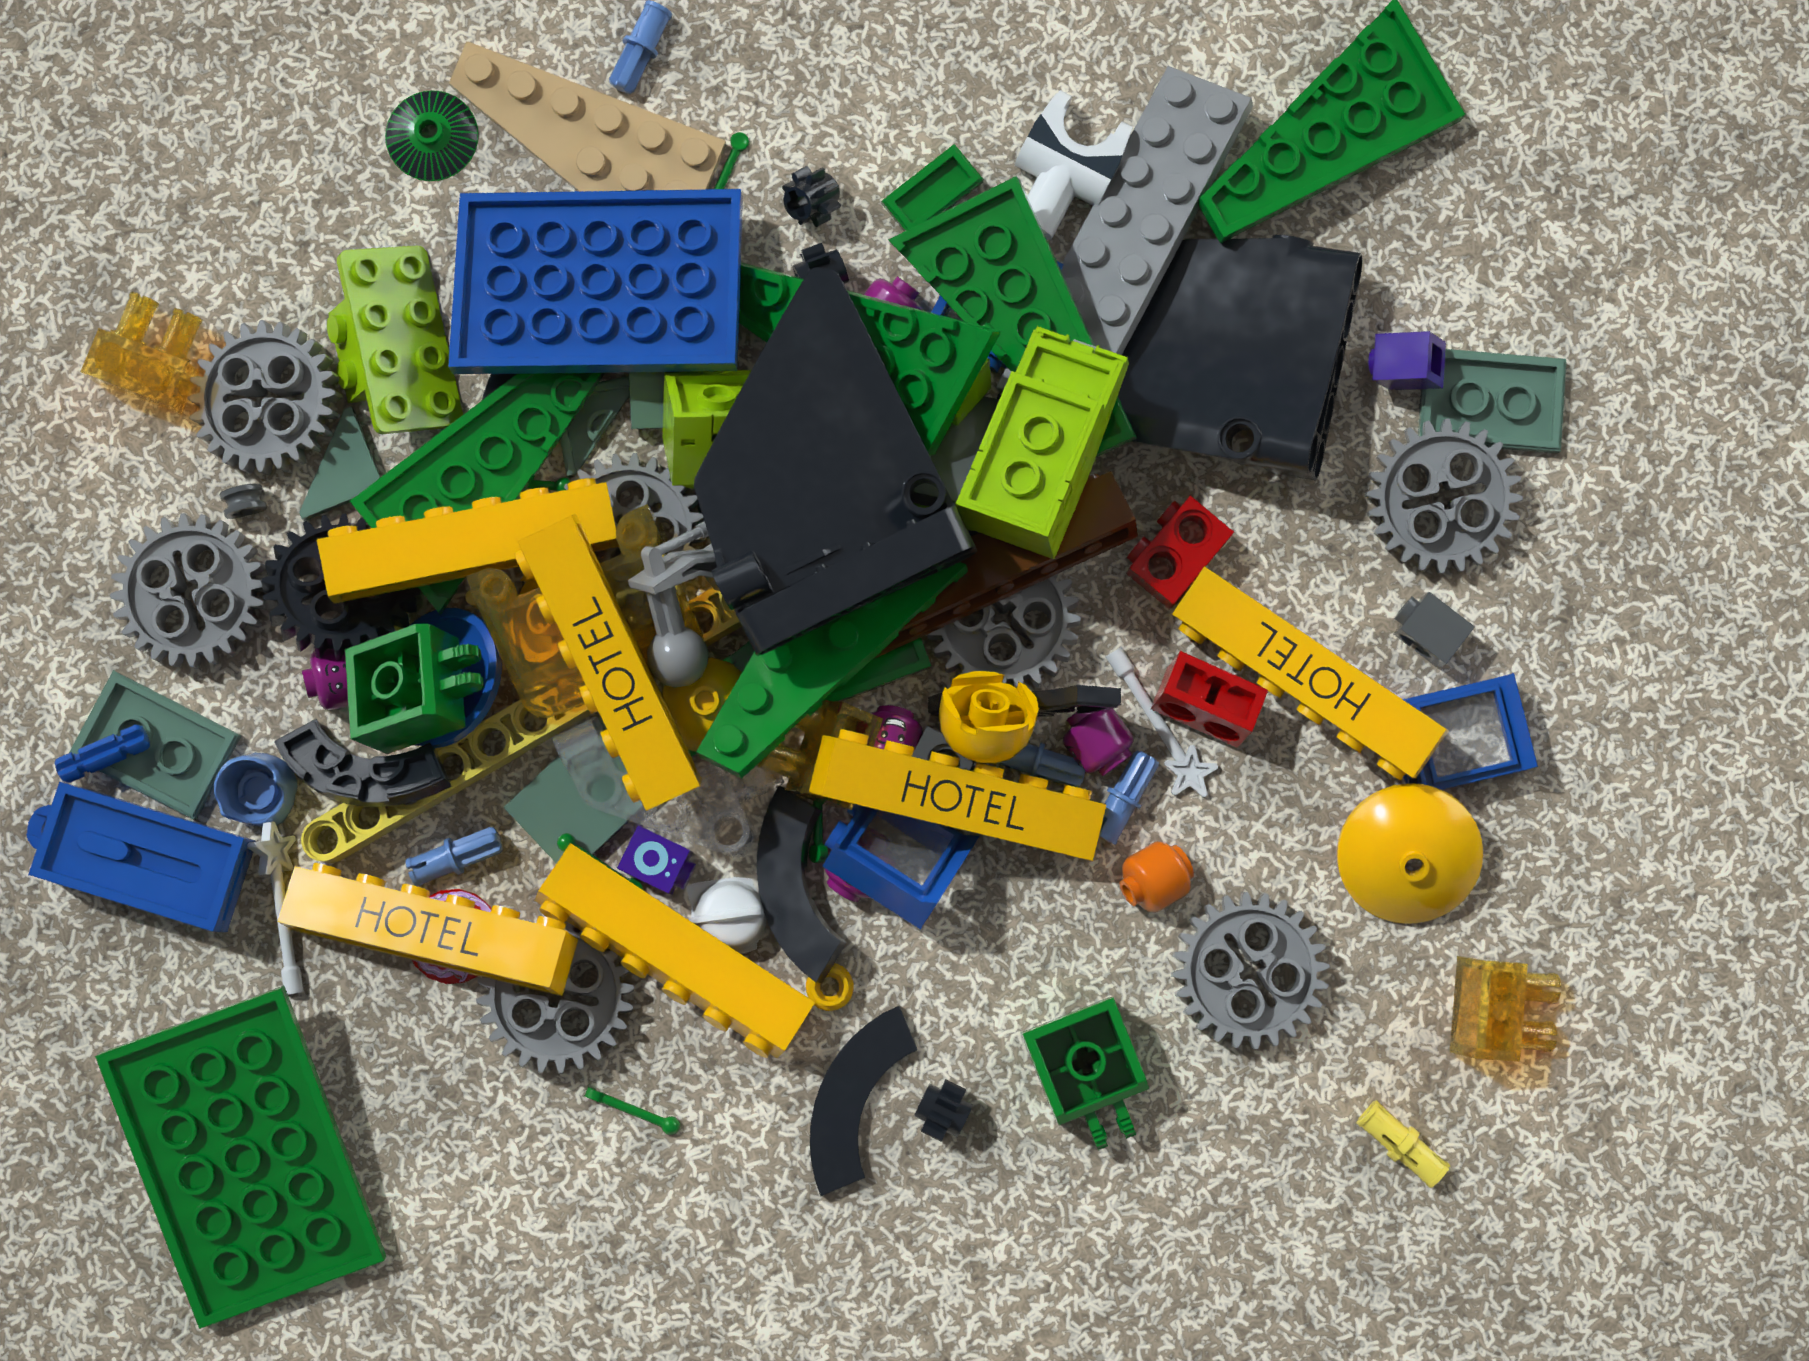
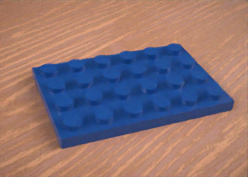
[448,189,743,374]

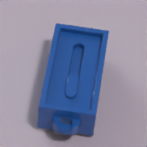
[26,782,257,932]

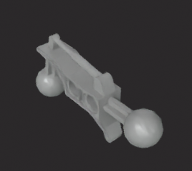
[628,521,720,688]

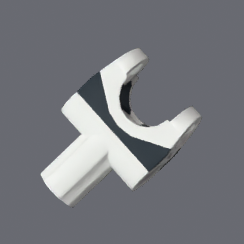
[1015,90,1133,240]

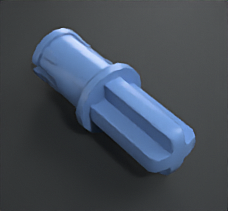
[609,0,672,94]
[992,743,1085,788]
[1099,751,1159,845]
[405,827,503,887]

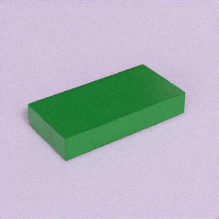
[881,144,984,231]

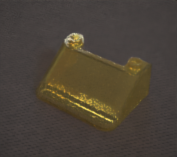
[466,504,704,718]

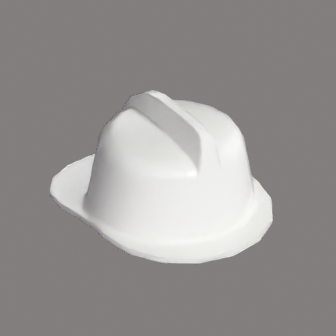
[686,877,766,954]

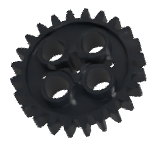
[261,513,420,661]

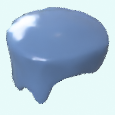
[214,752,298,827]

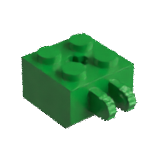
[345,624,484,754]
[1021,997,1149,1150]

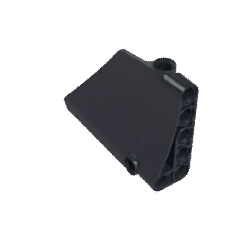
[997,235,1363,481]
[694,267,977,656]

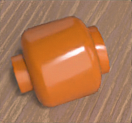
[1119,841,1194,913]

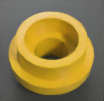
[806,963,854,1011]

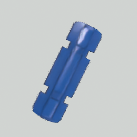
[55,725,150,783]

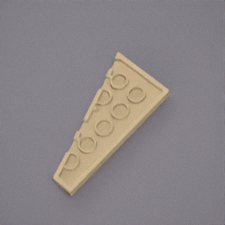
[449,41,726,191]

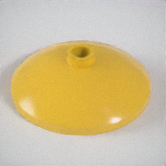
[1337,783,1483,924]

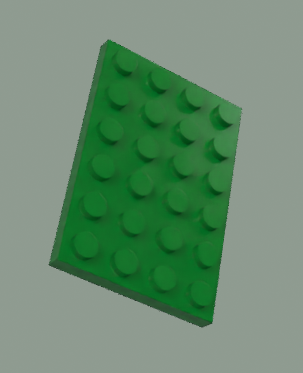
[95,986,386,1329]

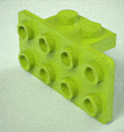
[327,245,463,435]

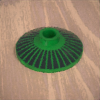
[385,90,478,181]

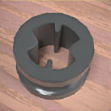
[219,484,267,519]

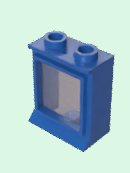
[1403,673,1538,790]
[822,803,980,929]

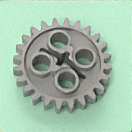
[187,320,342,475]
[1365,419,1523,573]
[564,453,706,608]
[110,513,266,669]
[927,574,1081,688]
[1171,892,1330,1049]
[476,920,634,1074]

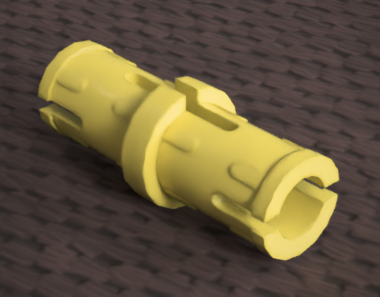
[1356,1100,1450,1188]

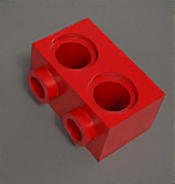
[1126,495,1234,610]
[1151,651,1268,748]

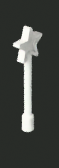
[1106,647,1218,797]
[247,821,304,994]

